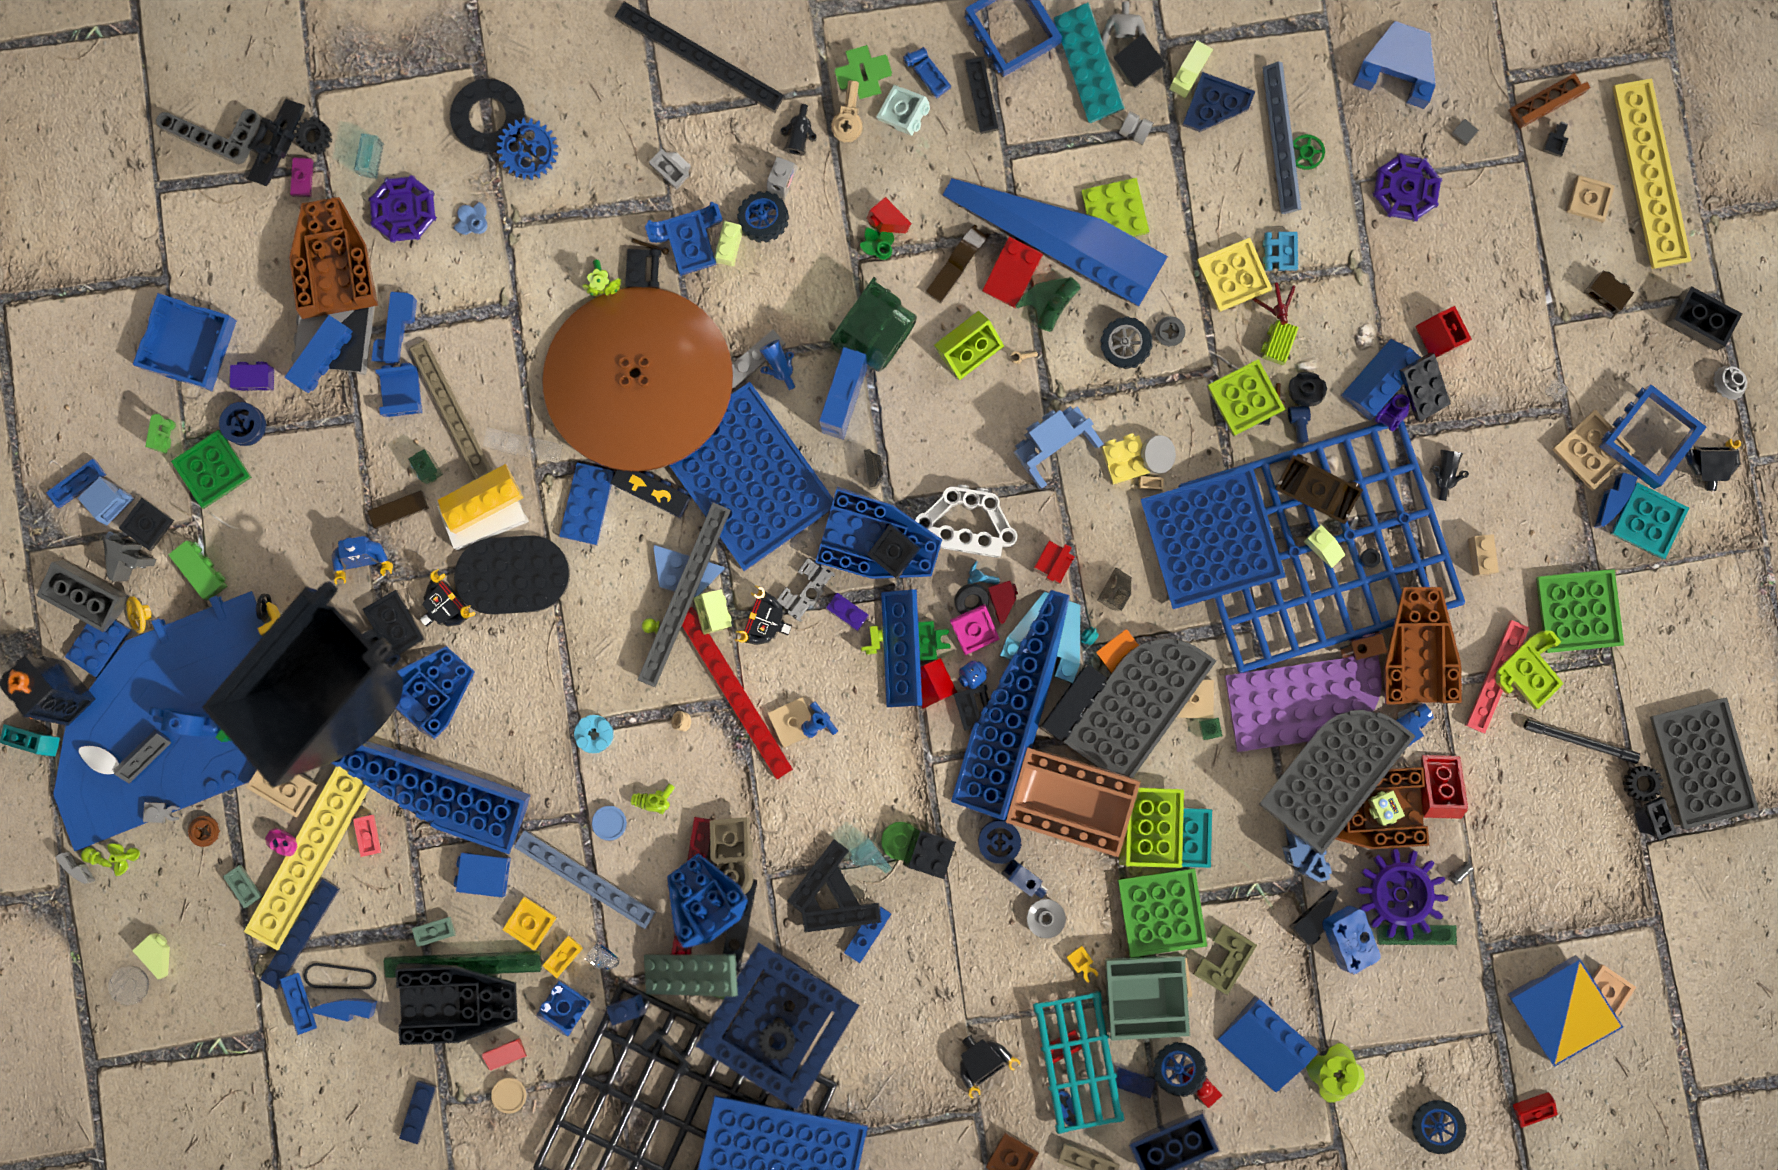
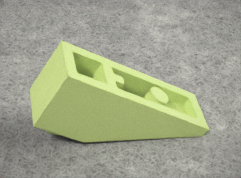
[1170,41,1213,98]

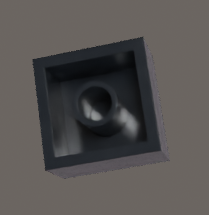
[903,828,956,879]

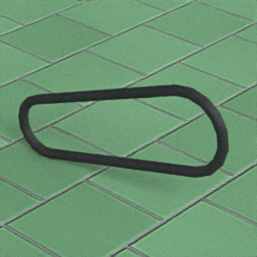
[304,963,377,989]

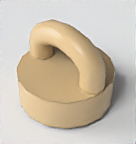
[671,711,691,731]

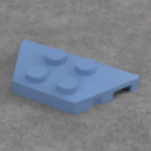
[654,545,725,597]

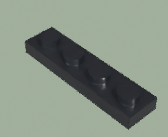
[965,56,999,134]

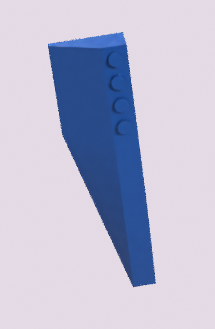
[943,178,1168,306]
[951,590,1070,820]
[332,741,531,854]

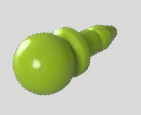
[642,618,660,634]
[81,847,112,867]

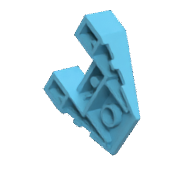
[1000,592,1080,684]

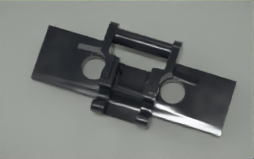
[247,99,305,187]

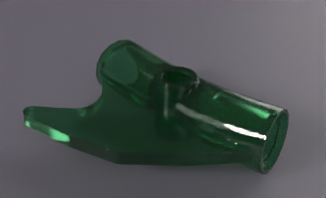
[1015,277,1081,332]

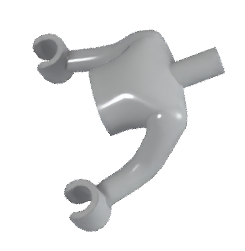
[1101,1,1155,51]

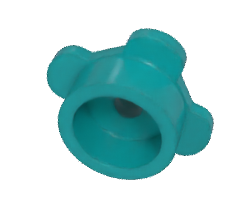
[1080,626,1099,646]

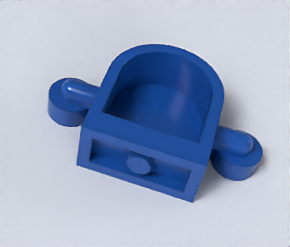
[149,707,220,736]

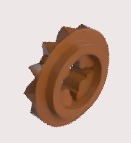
[188,816,220,847]

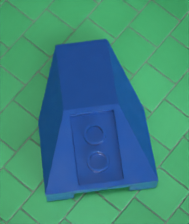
[815,486,942,579]

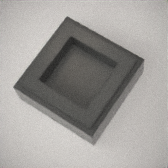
[1451,118,1479,146]

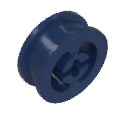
[219,402,266,446]
[978,820,1021,864]

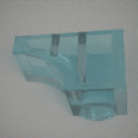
[850,837,892,874]

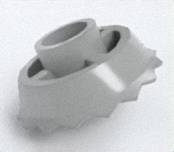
[1713,366,1747,400]

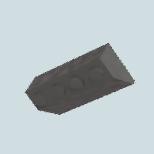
[36,560,129,632]

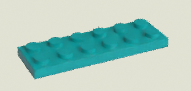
[1053,2,1125,124]

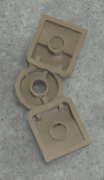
[710,817,753,894]

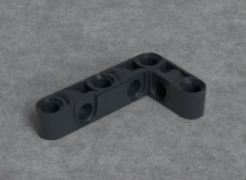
[722,879,758,978]

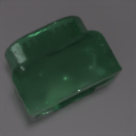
[830,277,917,372]

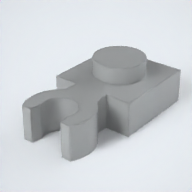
[143,802,180,823]

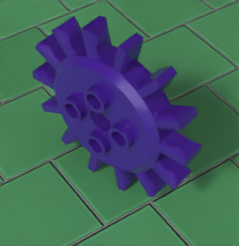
[1356,849,1448,940]

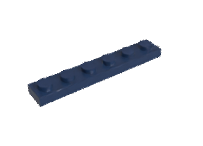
[260,879,341,990]

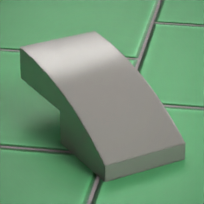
[55,852,96,884]

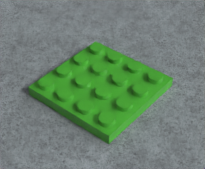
[1536,569,1624,653]
[1118,868,1207,958]

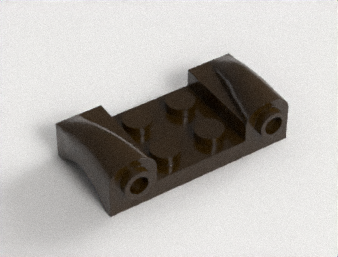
[1274,454,1363,524]

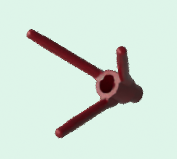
[1252,282,1296,325]

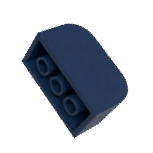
[1129,1110,1220,1170]

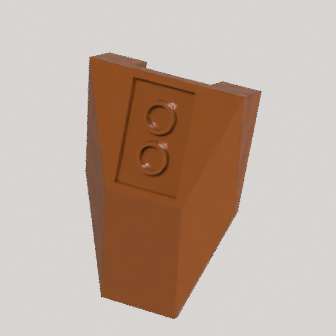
[289,197,378,319]
[1335,767,1429,849]

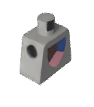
[767,157,798,200]

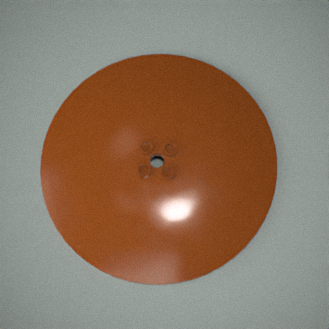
[543,287,733,471]

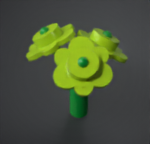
[582,259,621,296]

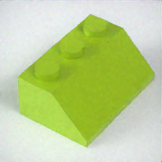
[934,310,1004,380]

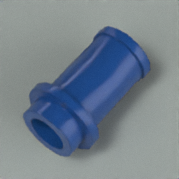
[903,47,928,67]

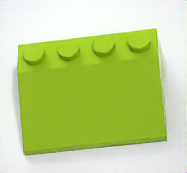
[1119,787,1184,868]

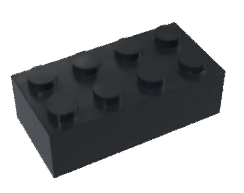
[1040,664,1107,741]

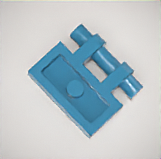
[1263,232,1298,271]

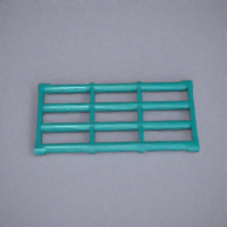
[1033,991,1125,1134]

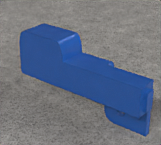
[372,292,417,365]

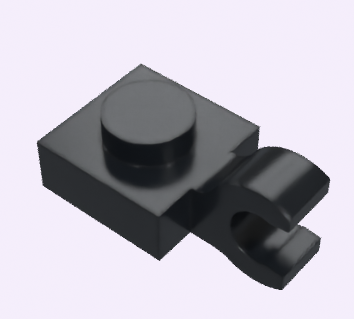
[1542,121,1569,157]

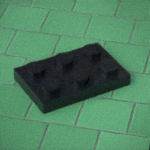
[1399,353,1451,422]
[363,590,426,655]

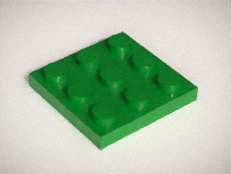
[171,430,252,509]

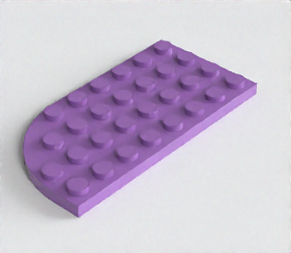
[1225,655,1382,752]

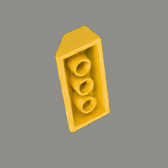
[438,464,524,534]

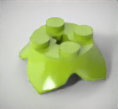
[1306,1043,1365,1102]

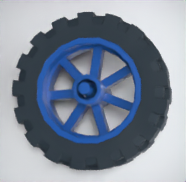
[737,191,789,243]
[1153,1042,1208,1097]
[1412,1100,1467,1154]

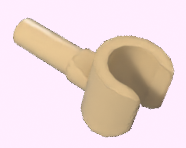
[1011,351,1038,364]

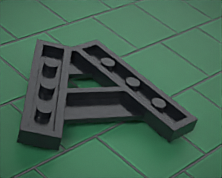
[787,839,882,933]

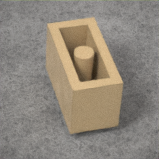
[1468,534,1499,576]

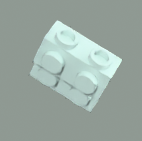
[876,85,930,136]

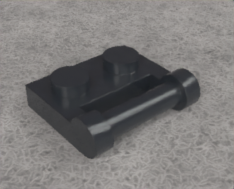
[625,249,662,289]
[953,684,989,731]

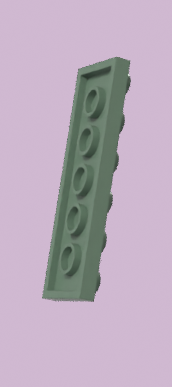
[644,954,738,997]

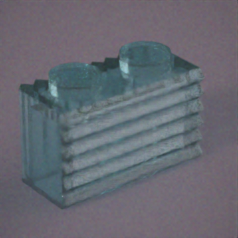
[354,133,384,179]

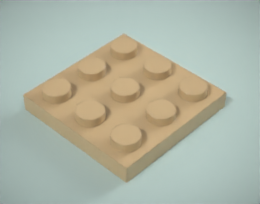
[1552,409,1635,491]

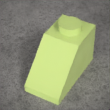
[1303,525,1345,568]
[133,933,170,979]

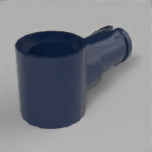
[1288,405,1311,443]

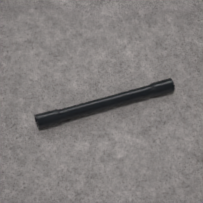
[1524,718,1640,764]

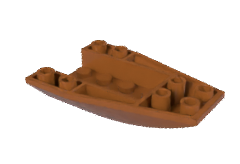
[1385,587,1462,704]

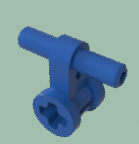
[801,701,838,738]

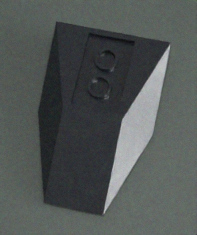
[396,962,518,1045]

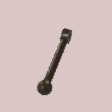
[631,238,669,255]

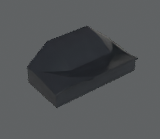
[1634,797,1677,840]

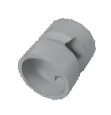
[1119,111,1154,145]

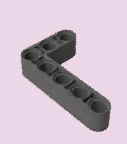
[156,109,262,165]

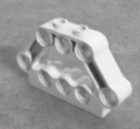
[915,485,1017,558]

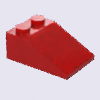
[982,237,1043,309]
[1421,755,1469,819]

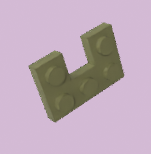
[1193,924,1257,995]

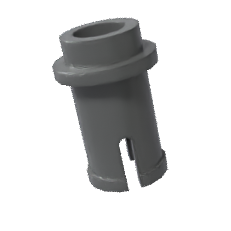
[1449,861,1474,885]

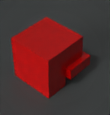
[1033,540,1075,585]

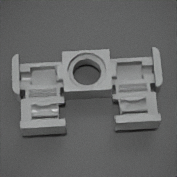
[777,558,835,622]

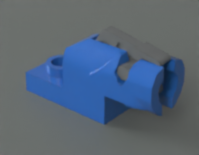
[1396,703,1434,746]

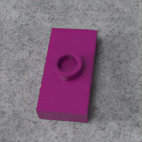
[290,158,313,197]

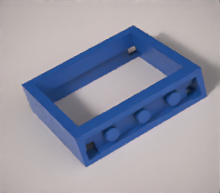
[964,0,1062,77]
[1599,384,1707,489]

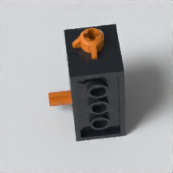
[0,655,96,726]

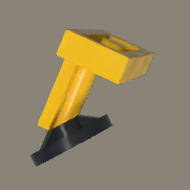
[256,593,281,636]

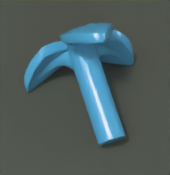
[967,561,1000,585]

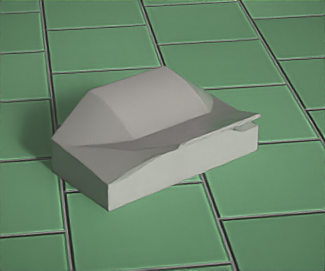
[649,149,690,190]

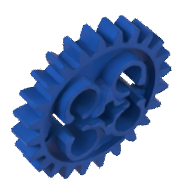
[497,118,558,181]

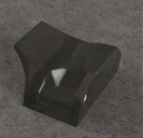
[864,449,883,490]

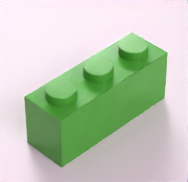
[168,540,228,601]

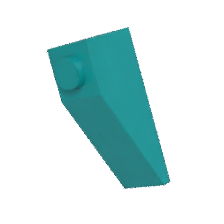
[0,724,60,757]

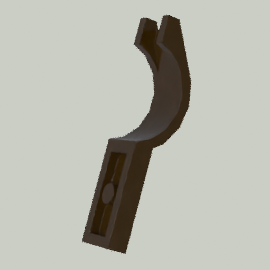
[925,224,990,304]

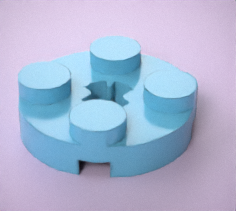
[574,715,614,753]

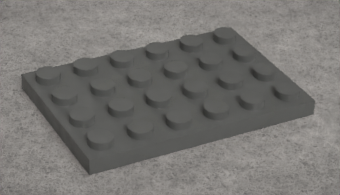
[1650,697,1759,830]

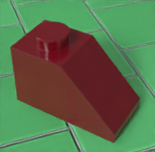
[988,581,1018,625]

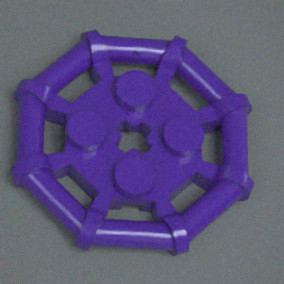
[1372,153,1443,222]
[368,175,437,243]

